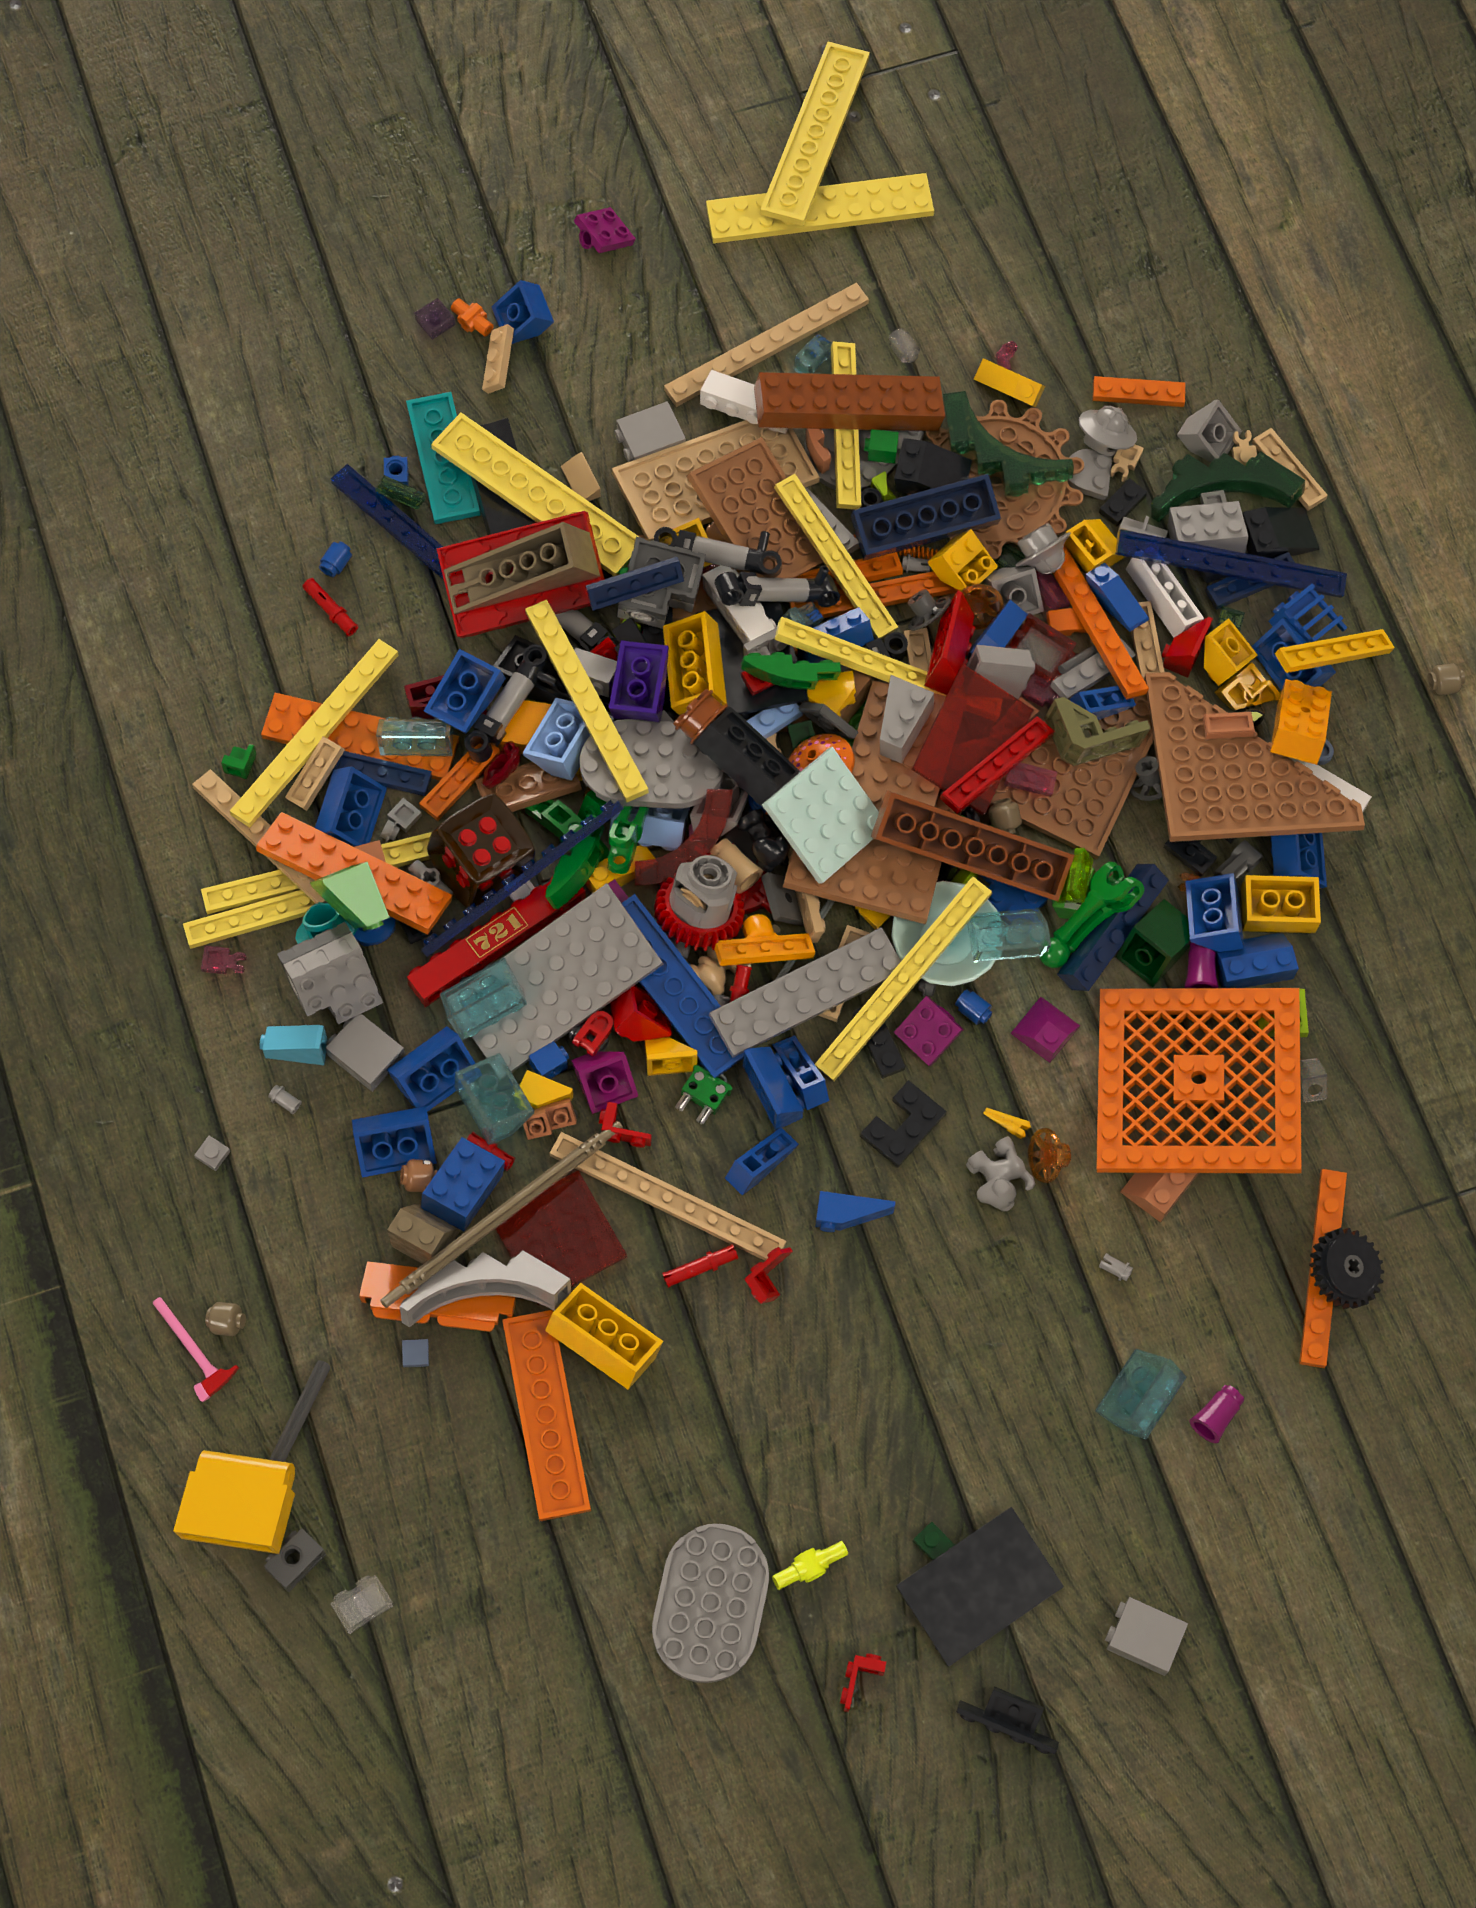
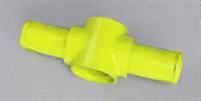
[772,1541,848,1590]

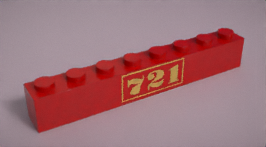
[407,875,586,1008]

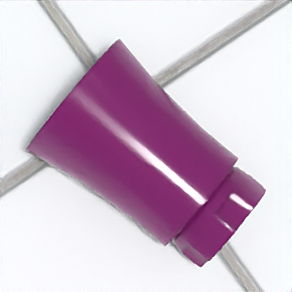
[1184,943,1219,988]
[1189,1385,1244,1443]

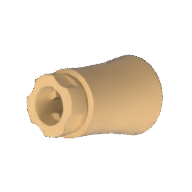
[710,838,763,893]

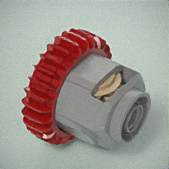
[654,855,745,951]

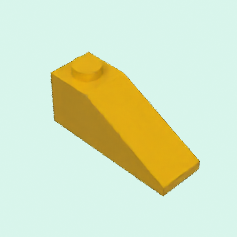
[974,358,1045,407]
[585,845,658,893]

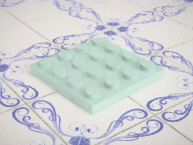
[762,747,879,884]

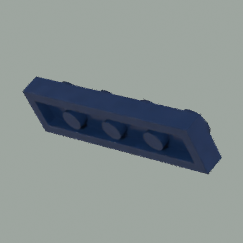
[1205,552,1300,610]
[586,557,684,610]
[332,751,432,796]

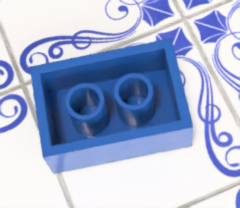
[421,1137,505,1232]

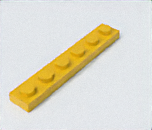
[1275,629,1395,673]

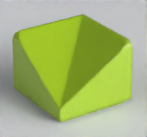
[870,471,896,502]

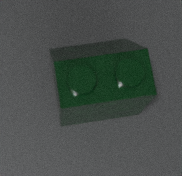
[1115,899,1192,987]

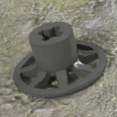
[908,589,951,631]
[1130,756,1163,801]

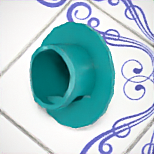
[295,902,358,944]

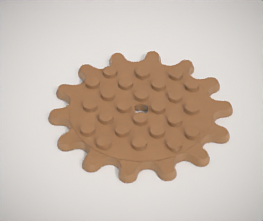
[907,400,1084,560]

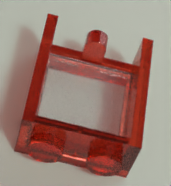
[1005,613,1077,688]

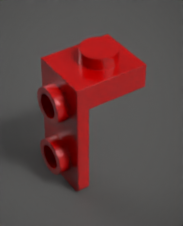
[599,1102,652,1148]
[744,1247,793,1304]
[840,1654,886,1712]

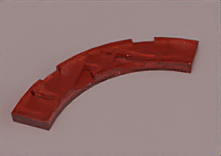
[635,789,733,886]

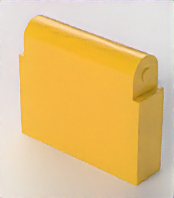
[173,1450,295,1554]

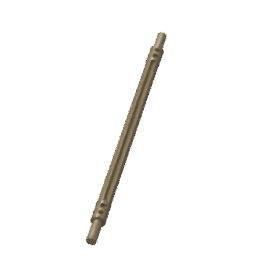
[380,1121,623,1308]

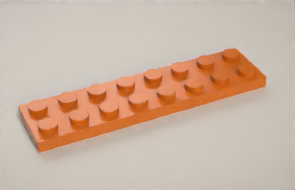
[261,693,459,781]
[256,812,452,935]
[502,1310,591,1521]

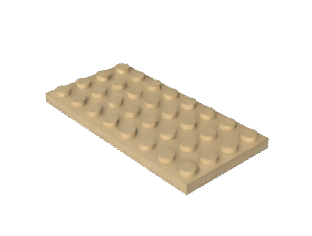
[612,420,820,541]

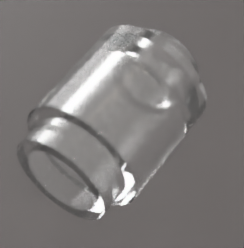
[888,328,920,363]

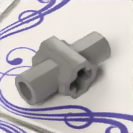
[408,860,453,895]

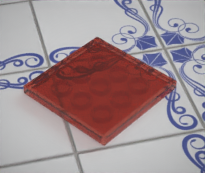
[495,1170,627,1305]

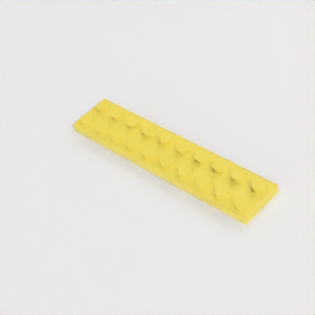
[760,42,870,226]
[706,173,934,244]
[431,412,639,576]

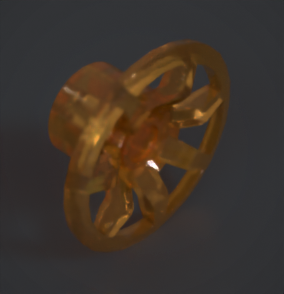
[961,584,1004,630]
[1028,1128,1071,1183]

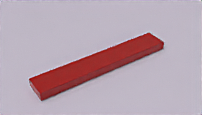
[940,716,1055,814]

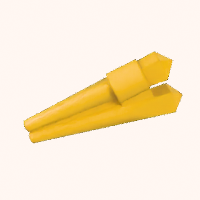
[983,1108,1031,1139]

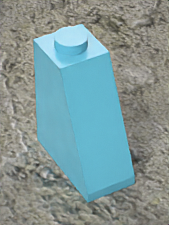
[260,1025,328,1065]

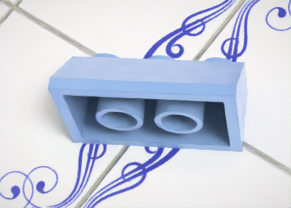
[523,698,590,781]
[609,805,690,851]

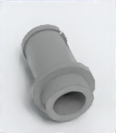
[901,554,930,573]
[268,1085,302,1114]
[1099,1253,1133,1281]

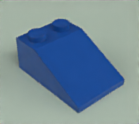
[424,649,506,734]

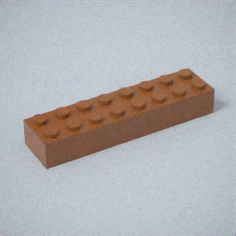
[754,372,945,431]
[871,790,1075,901]

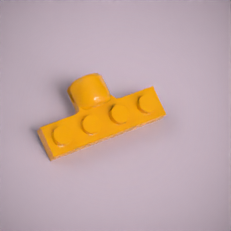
[714,914,815,966]

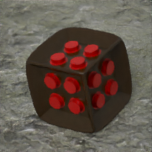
[427,794,535,908]

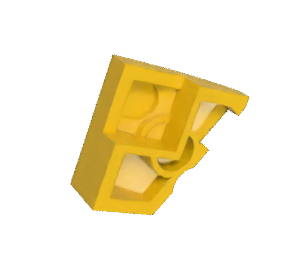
[1214,662,1280,710]

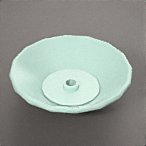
[891,881,1004,986]

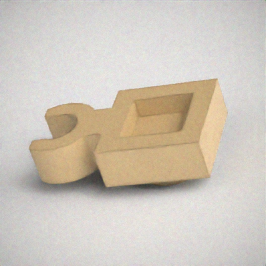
[1231,430,1259,472]
[1110,445,1144,482]

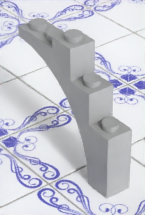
[400,1250,571,1327]

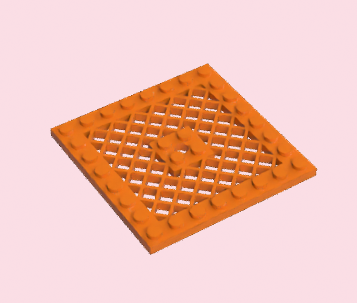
[1097,988,1301,1173]

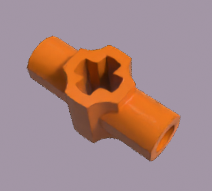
[451,298,494,337]

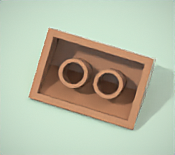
[1120,1135,1199,1223]

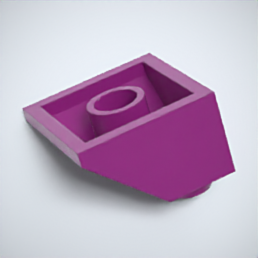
[1011,997,1080,1063]
[571,1051,638,1114]

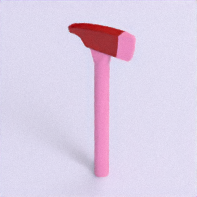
[153,1297,239,1402]

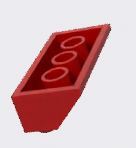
[924,590,975,697]

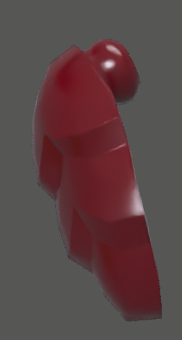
[483,741,521,789]

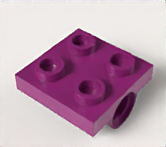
[574,207,636,253]
[894,996,964,1066]

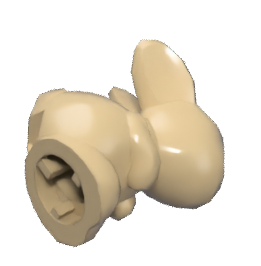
[689,946,751,995]

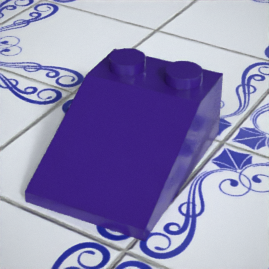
[609,641,669,723]

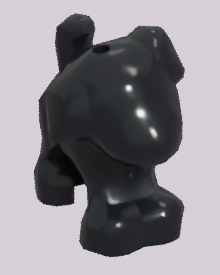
[737,808,790,873]

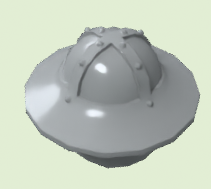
[1079,406,1137,456]
[1015,523,1071,574]

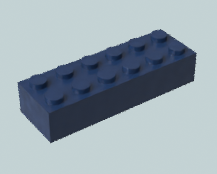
[851,474,1001,561]

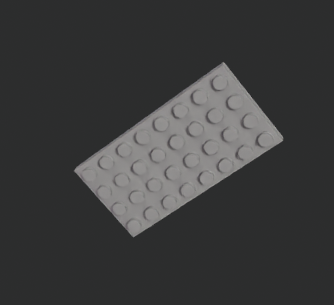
[446,883,664,1080]

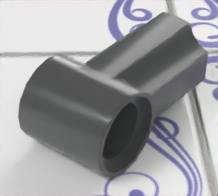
[1214,840,1263,881]

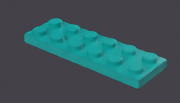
[406,392,480,524]

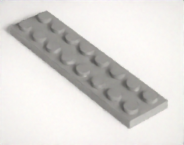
[709,927,901,1058]

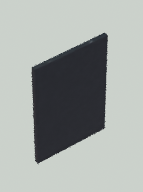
[695,601,808,715]
[896,1507,1064,1667]

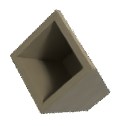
[387,1203,461,1264]

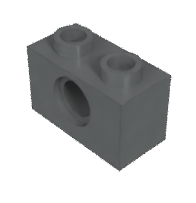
[264,1528,326,1593]

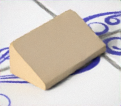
[561,452,601,501]

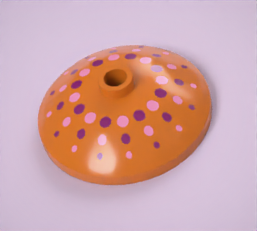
[788,733,855,773]

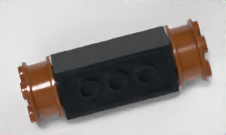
[673,689,801,815]

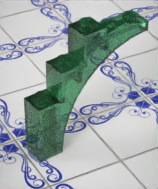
[943,391,1074,496]
[1151,451,1306,522]

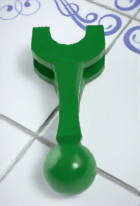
[607,806,650,874]
[1039,862,1144,968]

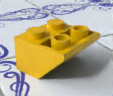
[1064,519,1128,573]
[927,529,998,594]

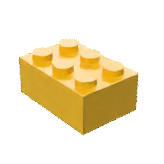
[1241,875,1321,933]

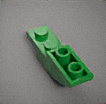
[741,652,841,690]
[525,800,610,861]
[545,814,605,909]

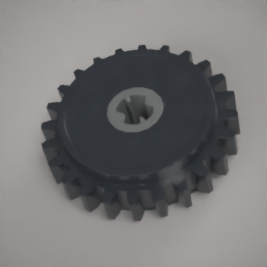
[1309,1228,1384,1309]

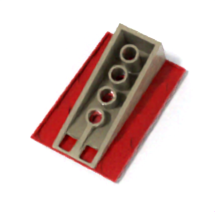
[437,511,605,638]

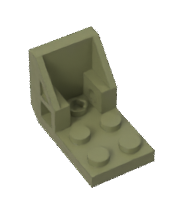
[1044,697,1151,766]

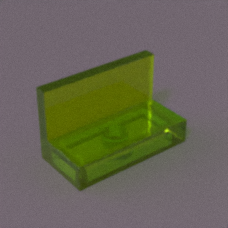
[1056,848,1094,903]

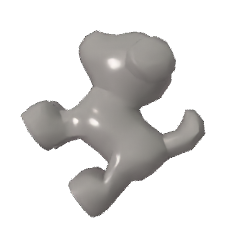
[966,1136,1035,1211]

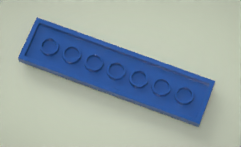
[622,894,744,1078]

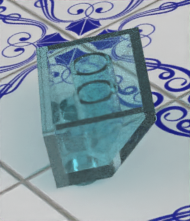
[376,717,453,756]
[967,908,1051,962]
[440,958,527,1040]
[455,1053,534,1145]
[1095,1349,1187,1440]

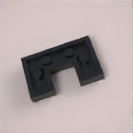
[1163,838,1236,877]
[860,1080,947,1168]

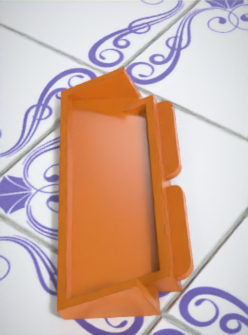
[359,1261,517,1332]

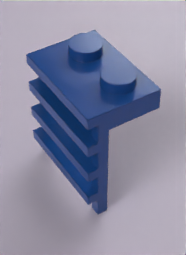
[1268,583,1347,643]

